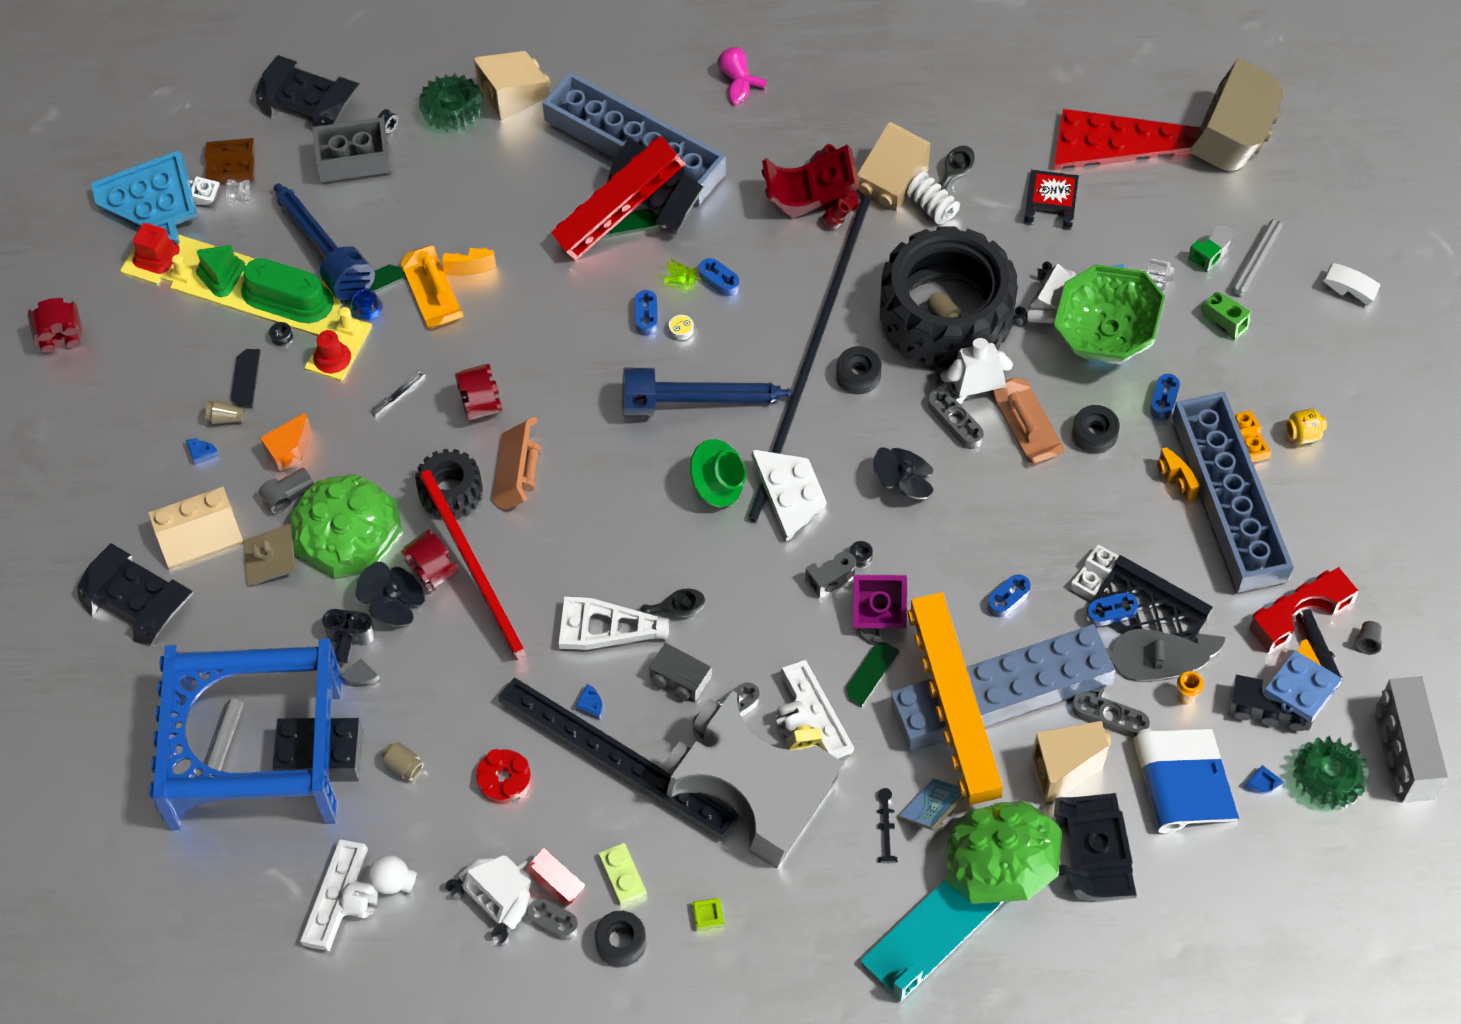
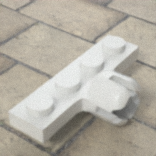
[775,660,854,759]
[300,839,378,951]

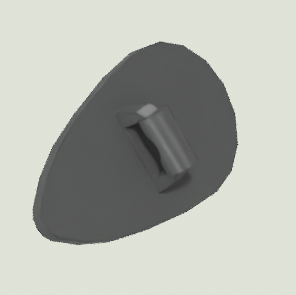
[1112,629,1210,681]

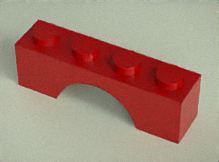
[1249,567,1359,653]

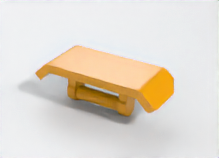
[400,245,464,327]

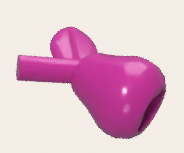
[717,47,767,105]

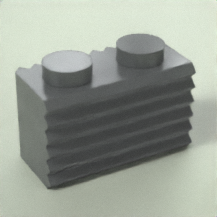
[649,643,712,701]

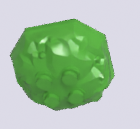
[1054,264,1165,364]
[288,474,403,579]
[945,800,1062,904]

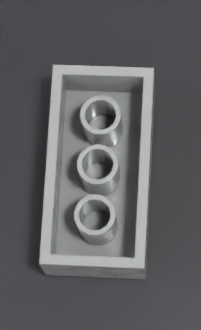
[1376,676,1448,803]

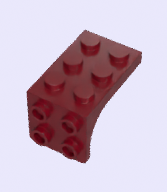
[761,145,860,219]

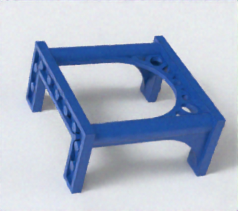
[149,638,342,831]

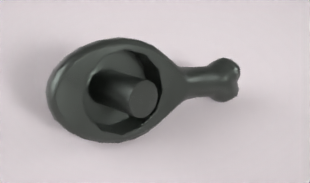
[939,145,975,191]
[640,588,705,617]

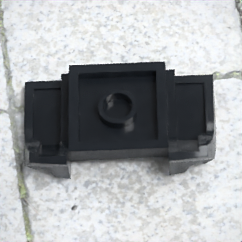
[255,55,360,127]
[607,137,704,235]
[77,543,193,643]
[1054,793,1137,902]

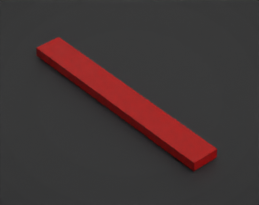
[420,469,526,660]

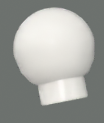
[370,855,417,894]

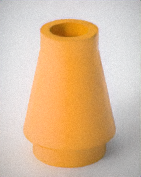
[1177,671,1204,705]

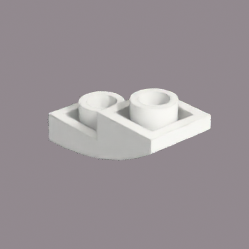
[189,176,220,205]
[1323,263,1380,306]
[1069,544,1118,601]

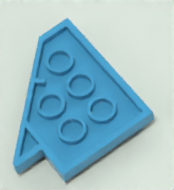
[91,150,198,244]

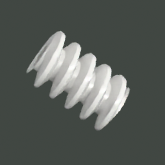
[907,172,960,224]

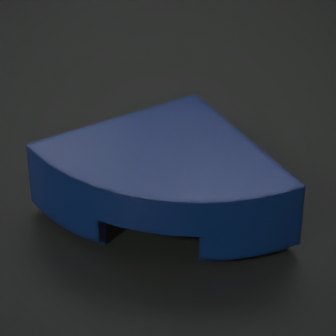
[186,438,219,465]
[575,684,603,720]
[1244,765,1284,794]

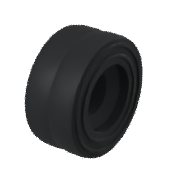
[836,346,882,394]
[1072,405,1120,454]

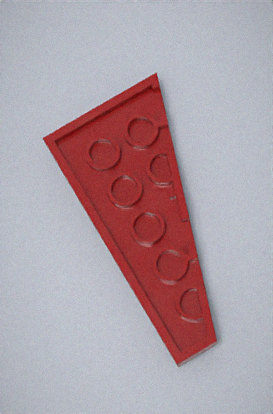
[1053,109,1200,170]

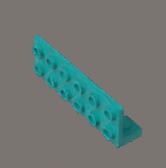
[861,880,1004,1002]

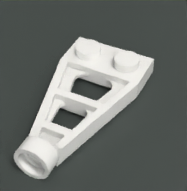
[559,597,669,650]

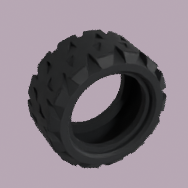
[880,226,1018,368]

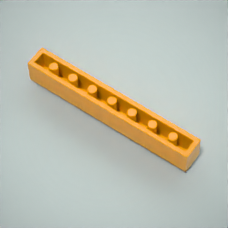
[907,592,1003,805]

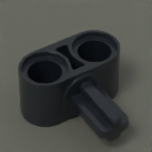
[322,609,376,664]

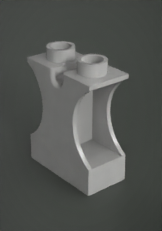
[662,690,844,868]

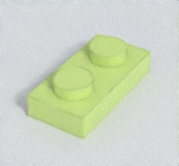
[599,843,646,905]

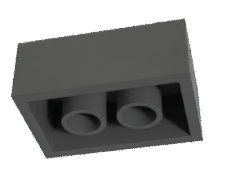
[312,117,392,182]

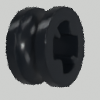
[378,109,399,133]
[269,322,293,347]
[849,541,873,568]

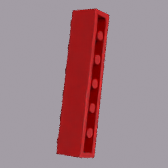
[551,136,685,260]

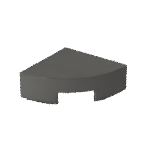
[856,629,886,645]
[1197,633,1225,658]
[341,658,379,685]

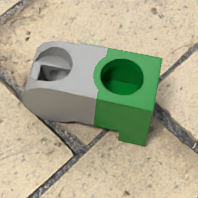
[1188,225,1234,272]

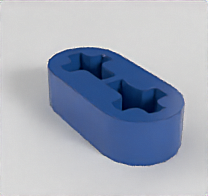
[699,258,739,296]
[635,290,658,336]
[1150,374,1180,420]
[987,574,1031,617]
[1088,593,1138,626]

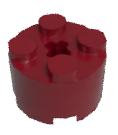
[27,298,84,353]
[455,364,503,420]
[400,529,460,591]

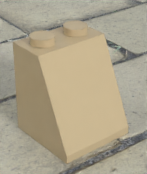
[474,51,551,120]
[857,122,930,211]
[1032,721,1111,805]

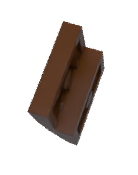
[205,138,255,184]

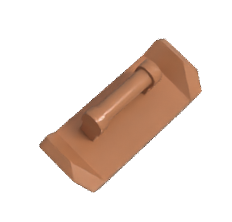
[992,377,1065,464]
[492,416,541,510]

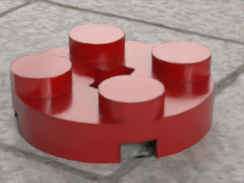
[476,749,532,804]

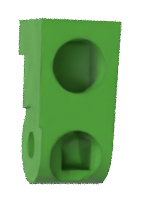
[1201,292,1251,340]

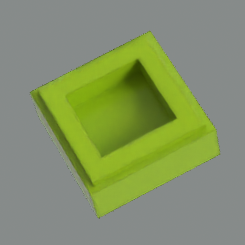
[692,897,725,932]

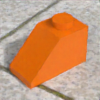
[260,413,311,472]

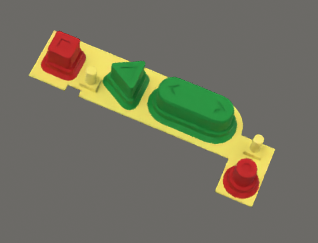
[120,223,372,381]

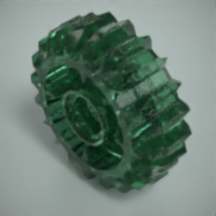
[419,73,483,132]
[1293,735,1369,810]

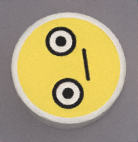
[669,315,694,340]

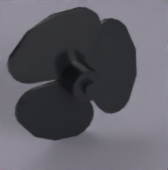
[873,447,933,500]
[355,561,425,627]

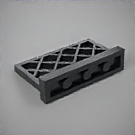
[1087,555,1213,642]

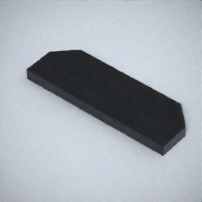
[231,349,261,409]

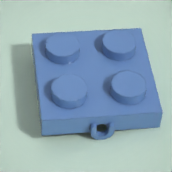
[1264,651,1342,723]

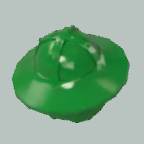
[690,439,747,508]

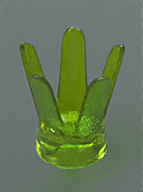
[663,258,702,287]

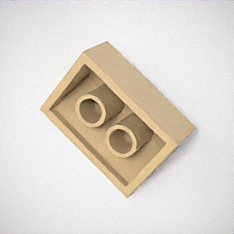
[148,487,244,570]

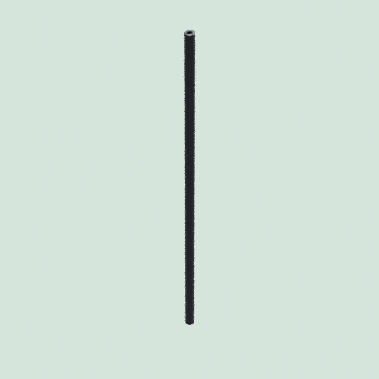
[747,196,871,523]

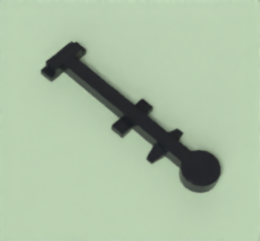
[877,788,898,863]

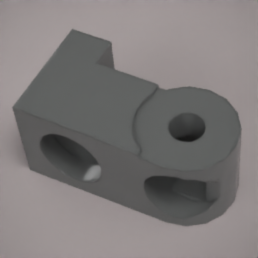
[805,552,856,599]

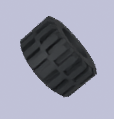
[415,449,483,519]

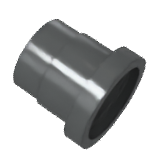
[1354,621,1382,655]

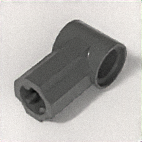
[259,467,314,514]

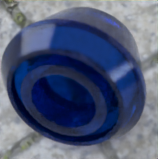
[349,289,383,321]

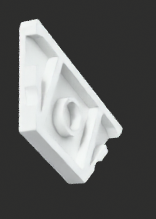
[751,450,827,541]

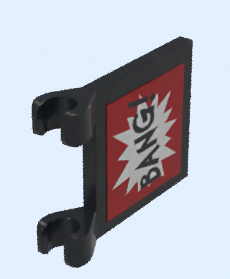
[1024,169,1079,229]

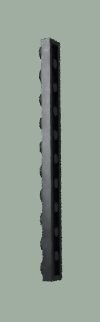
[498,677,738,840]

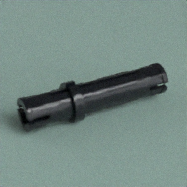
[1296,609,1343,681]

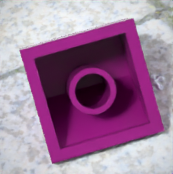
[853,575,908,629]

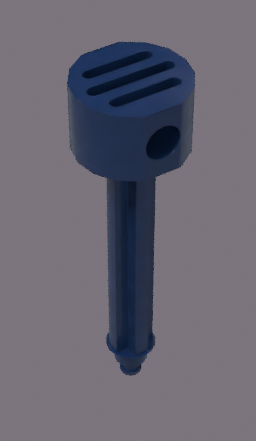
[274,183,375,300]
[622,367,791,416]

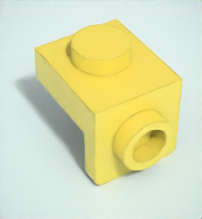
[786,725,823,750]

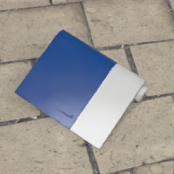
[1133,729,1239,833]

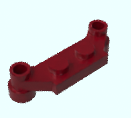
[810,144,859,229]

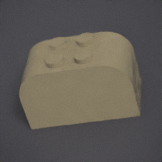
[1189,57,1283,171]

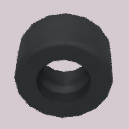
[595,910,647,967]

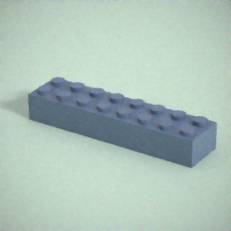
[542,72,726,205]
[1172,392,1294,593]
[891,624,1115,752]

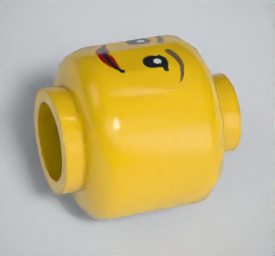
[1286,408,1327,444]

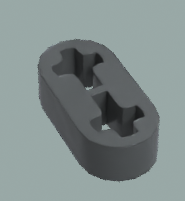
[528,899,578,940]

